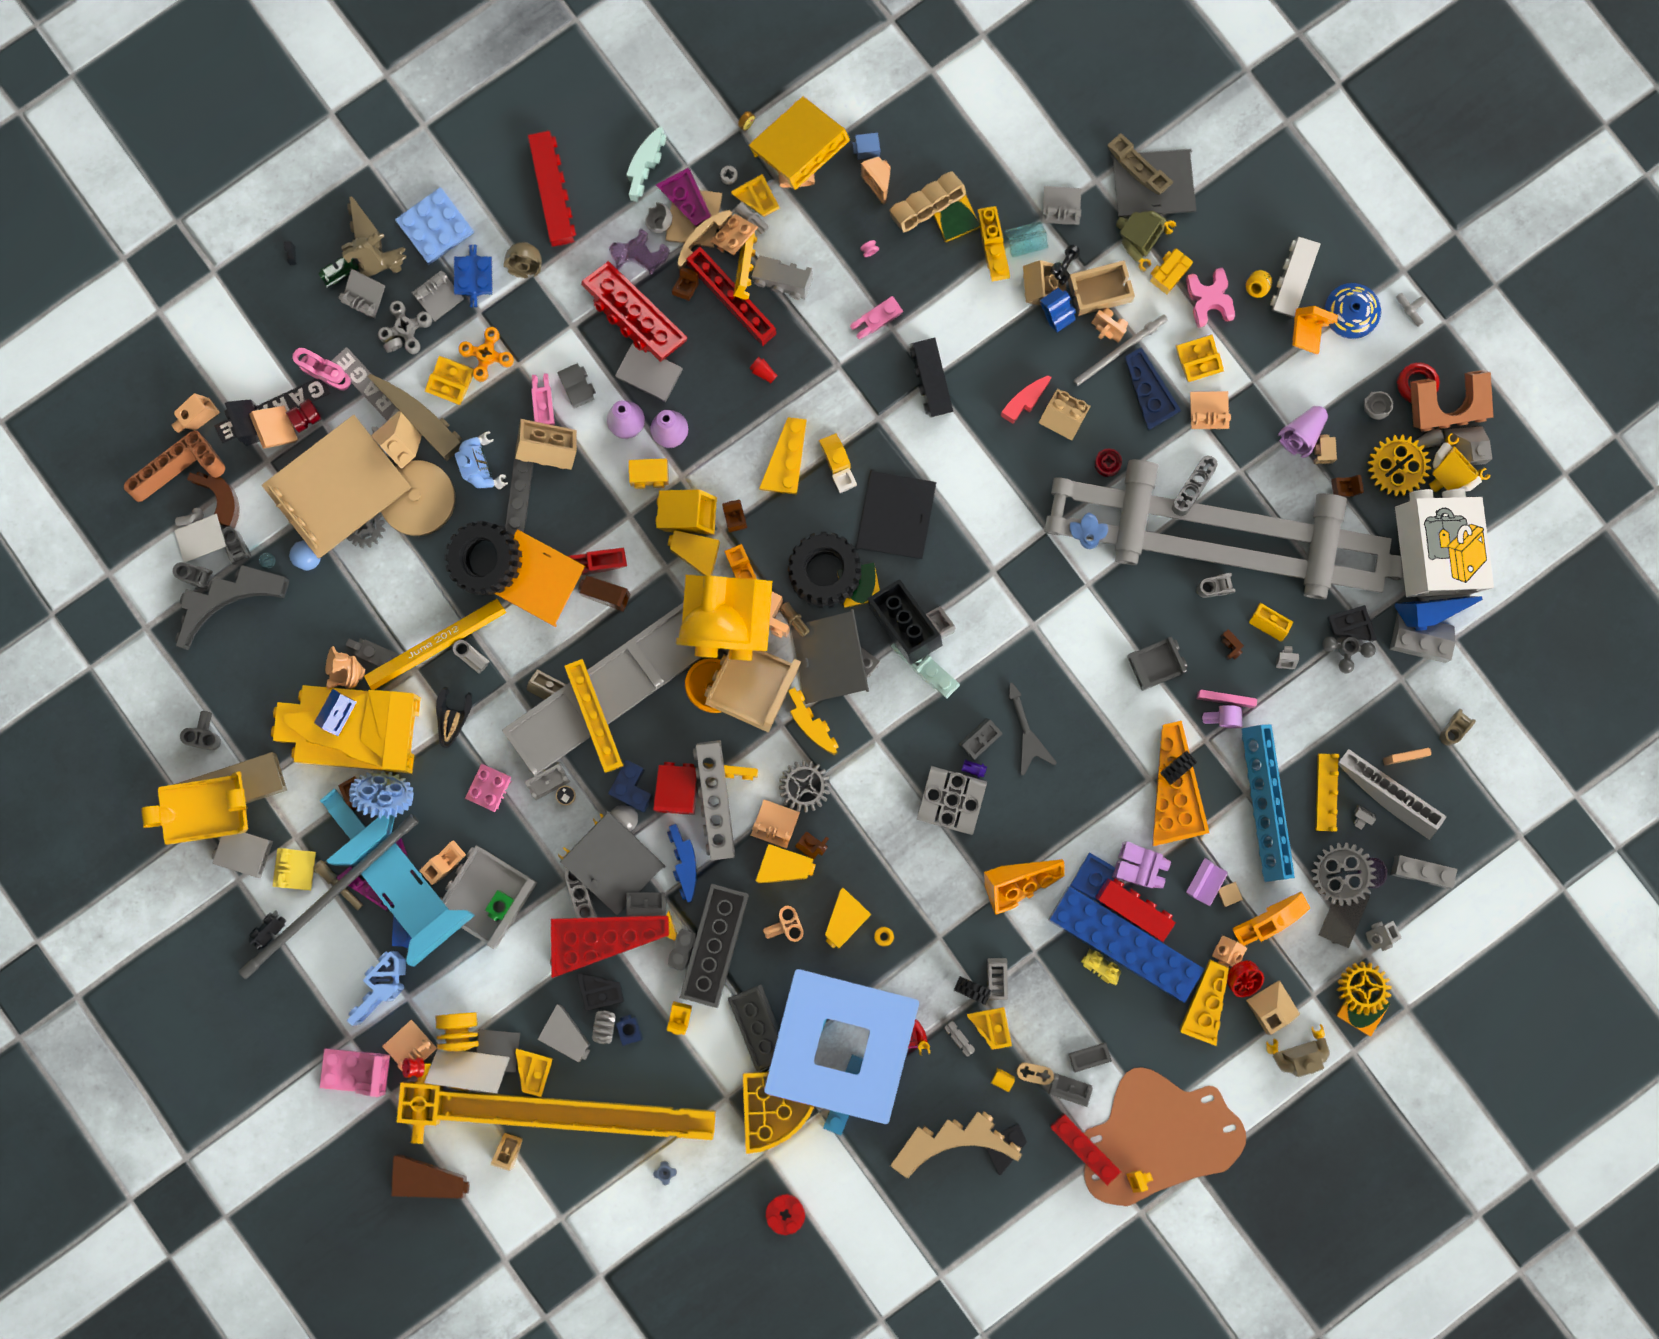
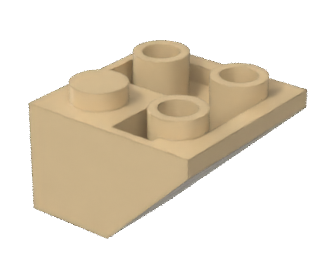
[1246,980,1300,1035]

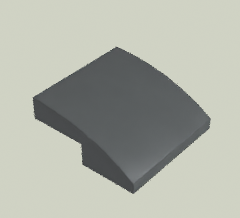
[476,1029,520,1073]

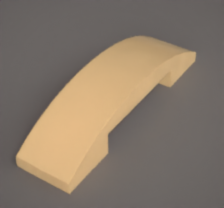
[678,210,732,269]

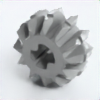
[592,1010,616,1044]

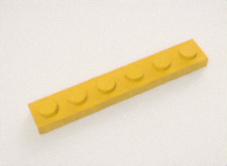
[565,659,623,773]

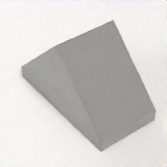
[926,606,956,639]

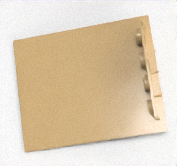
[262,415,411,559]

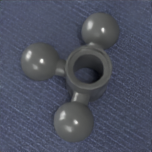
[1322,637,1376,674]

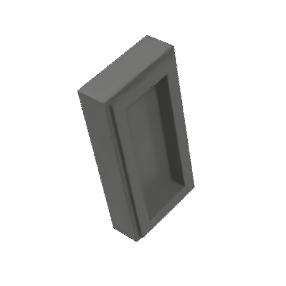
[1068,1042,1112,1073]

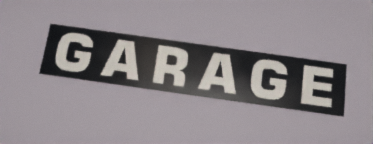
[214,379,331,444]

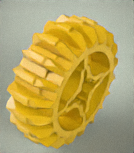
[1337,962,1391,1015]

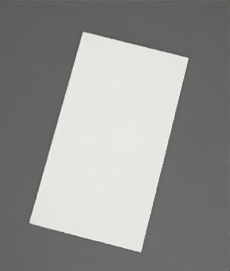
[425,1049,510,1093]

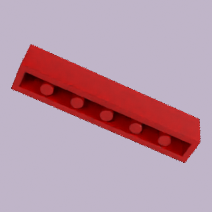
[528,130,576,247]
[686,247,776,346]

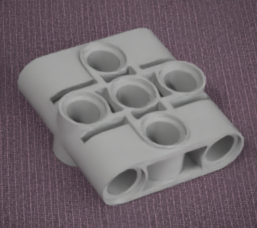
[916,766,987,835]

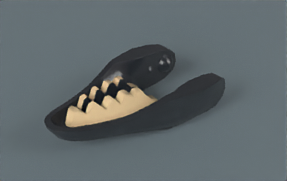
[436,687,472,748]

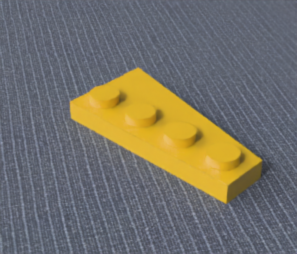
[759,417,807,495]
[1179,959,1229,1046]

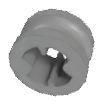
[720,166,737,185]

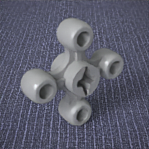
[378,301,432,354]

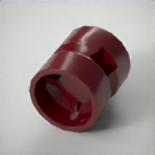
[286,398,322,433]

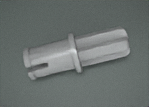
[735,202,768,234]

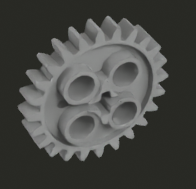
[1312,843,1377,906]

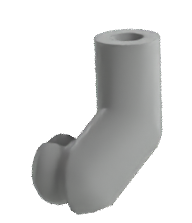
[175,508,204,527]

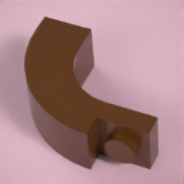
[187,472,240,529]

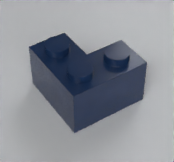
[608,760,653,813]

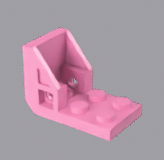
[320,1048,390,1097]

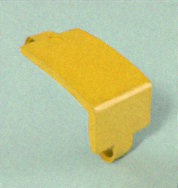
[141,771,248,845]

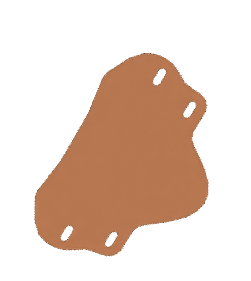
[1084,1067,1246,1206]

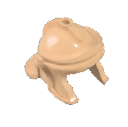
[325,646,365,690]

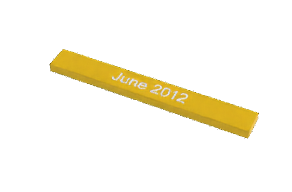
[364,598,506,690]

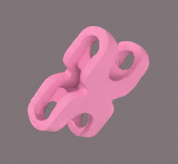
[1186,268,1235,328]
[293,348,351,391]

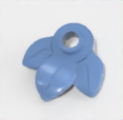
[1070,513,1108,549]

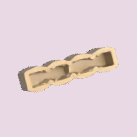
[890,171,966,232]

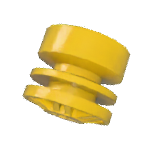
[435,1012,479,1051]

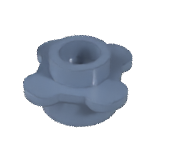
[653,1161,677,1185]

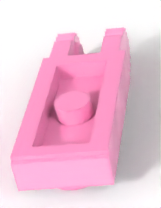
[850,296,903,339]
[531,373,555,425]

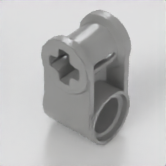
[1196,573,1236,598]

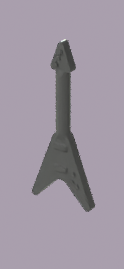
[1009,683,1057,775]

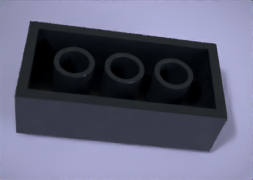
[867,579,943,665]

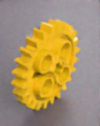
[1368,434,1431,497]

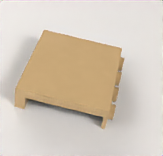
[704,649,801,733]

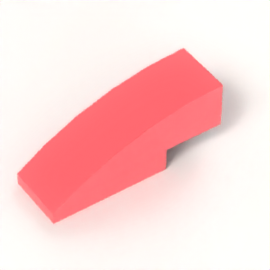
[1001,375,1051,424]

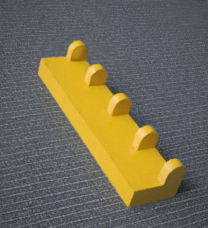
[733,232,757,300]
[1315,754,1339,832]

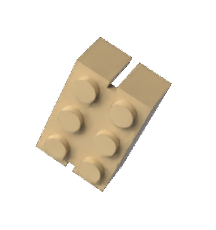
[1068,260,1135,316]

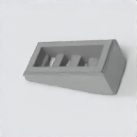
[987,958,1008,1000]

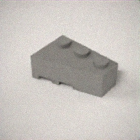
[752,255,813,300]

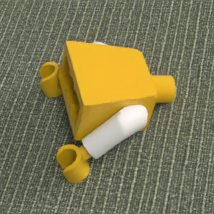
[1429,433,1490,492]

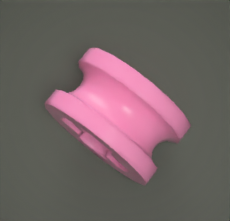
[860,240,879,257]

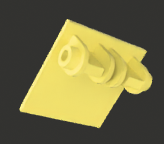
[272,848,316,890]
[1081,949,1121,985]

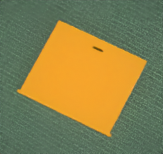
[495,529,585,627]

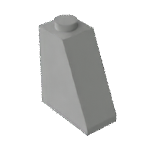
[538,1004,591,1062]

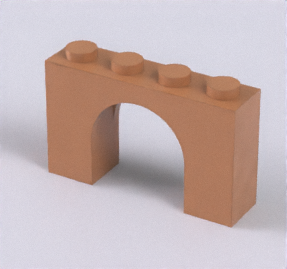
[1410,370,1493,431]

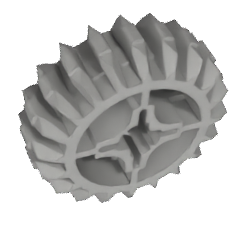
[779,760,831,813]

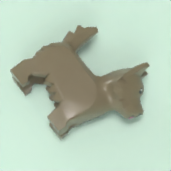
[342,232,407,277]

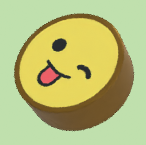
[738,111,755,131]

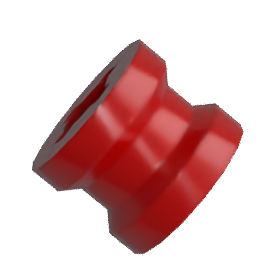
[402,1057,425,1078]

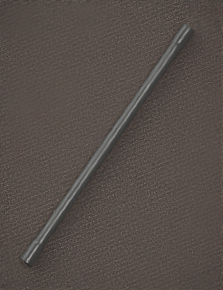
[238,814,419,979]

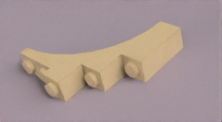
[891,1112,1022,1178]

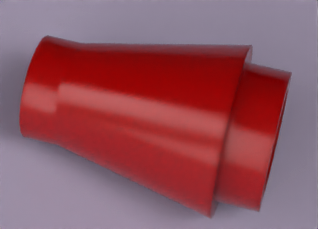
[749,357,778,384]

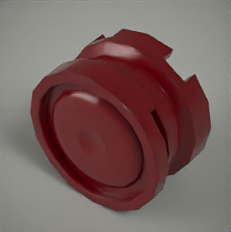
[1095,448,1122,477]

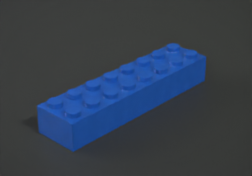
[1048,886,1204,1003]

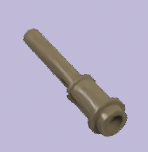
[313,860,363,911]

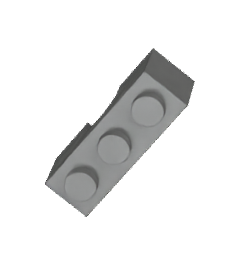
[1391,855,1457,889]

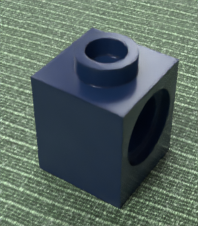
[616,1015,643,1046]

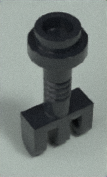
[1050,245,1080,285]

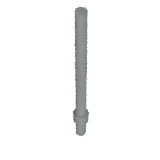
[1073,314,1168,386]

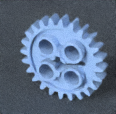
[349,771,414,819]

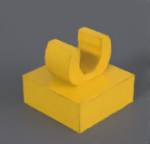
[1126,1170,1153,1193]

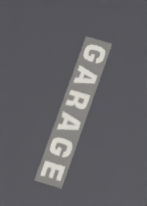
[332,347,421,434]

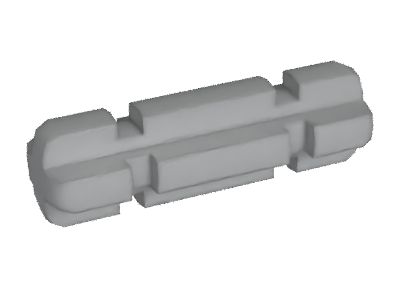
[944,1021,975,1057]

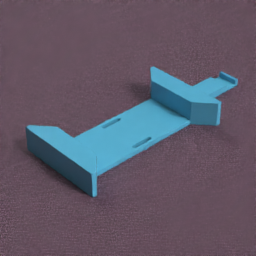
[320,789,475,966]

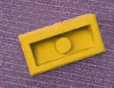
[1249,603,1293,642]

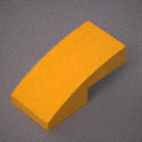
[724,544,757,579]

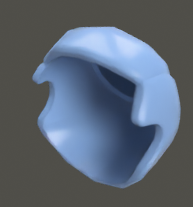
[289,540,321,571]

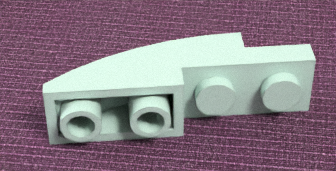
[627,127,666,202]
[891,643,960,699]

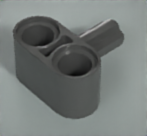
[180,711,221,750]

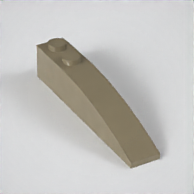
[368,374,462,461]

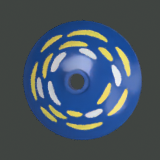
[1324,283,1381,339]

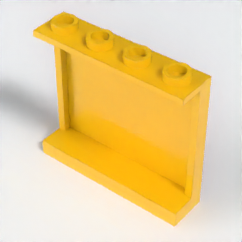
[749,96,850,190]

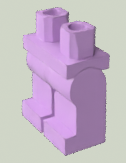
[1112,841,1171,888]

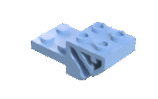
[346,951,406,1026]

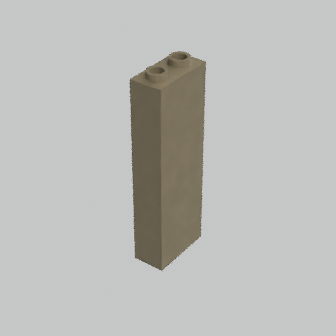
[173,752,287,804]

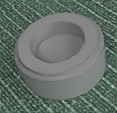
[383,337,403,353]

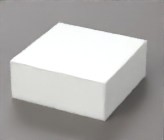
[832,468,857,493]

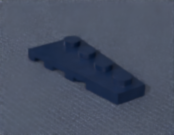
[1124,347,1181,431]

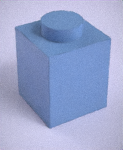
[852,132,880,160]

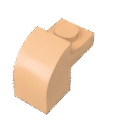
[420,840,466,885]

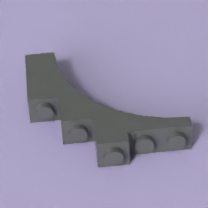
[175,565,290,651]

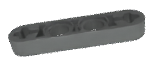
[1172,456,1218,516]

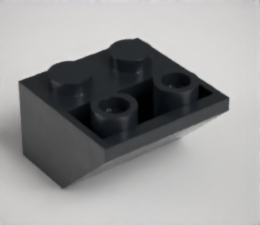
[224,399,260,446]

